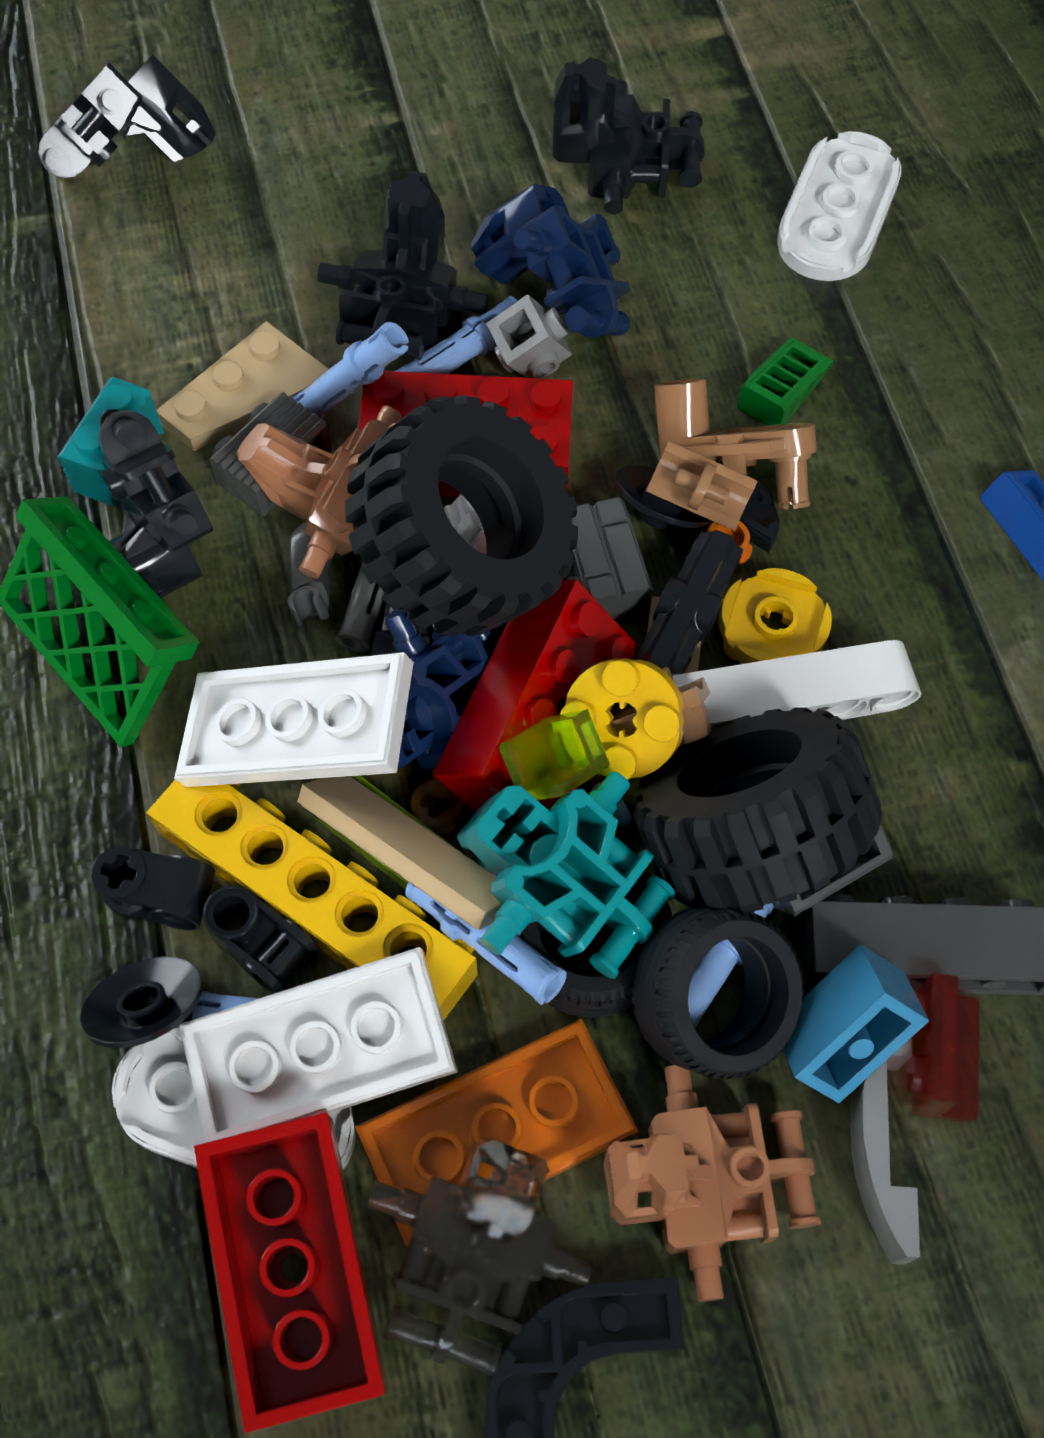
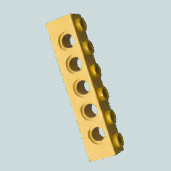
[146,780,478,1021]

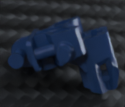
[471,183,631,338]
[385,609,497,770]

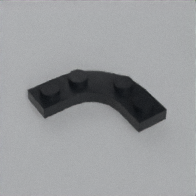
[485,1277,685,1438]

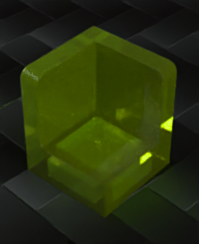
[500,709,610,800]

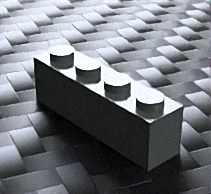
[802,894,1044,996]

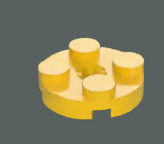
[719,568,832,664]
[559,658,685,780]

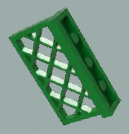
[0,496,200,747]

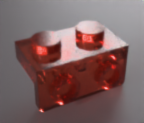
[906,973,979,1123]

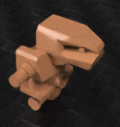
[236,406,401,579]
[603,1065,821,1302]

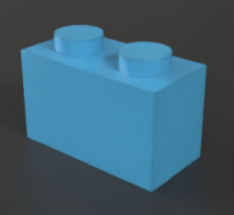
[784,943,929,1103]

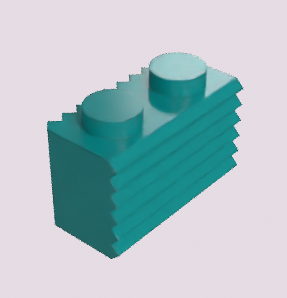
[57,377,164,506]

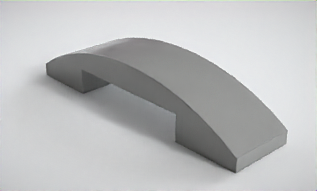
[850,1038,920,1265]

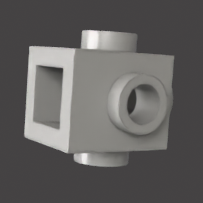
[486,294,572,379]

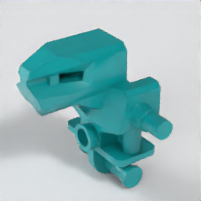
[457,771,676,979]

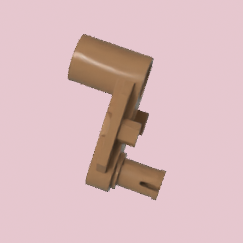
[654,378,817,509]

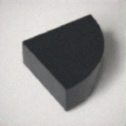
[739,482,779,553]

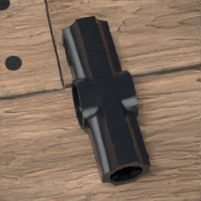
[634,530,743,676]

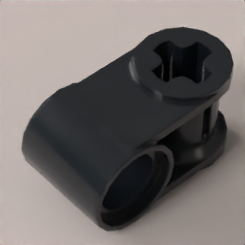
[91,846,216,931]
[203,885,321,994]

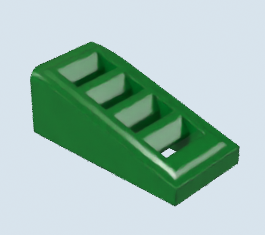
[736,337,833,425]

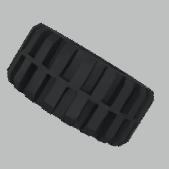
[345,395,578,637]
[632,707,883,912]

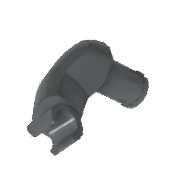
[287,522,333,627]

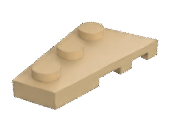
[157,321,328,451]

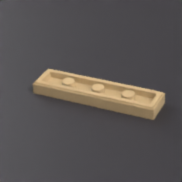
[297,776,503,930]

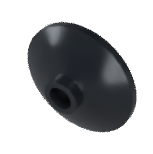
[614,465,711,529]
[80,956,203,1048]

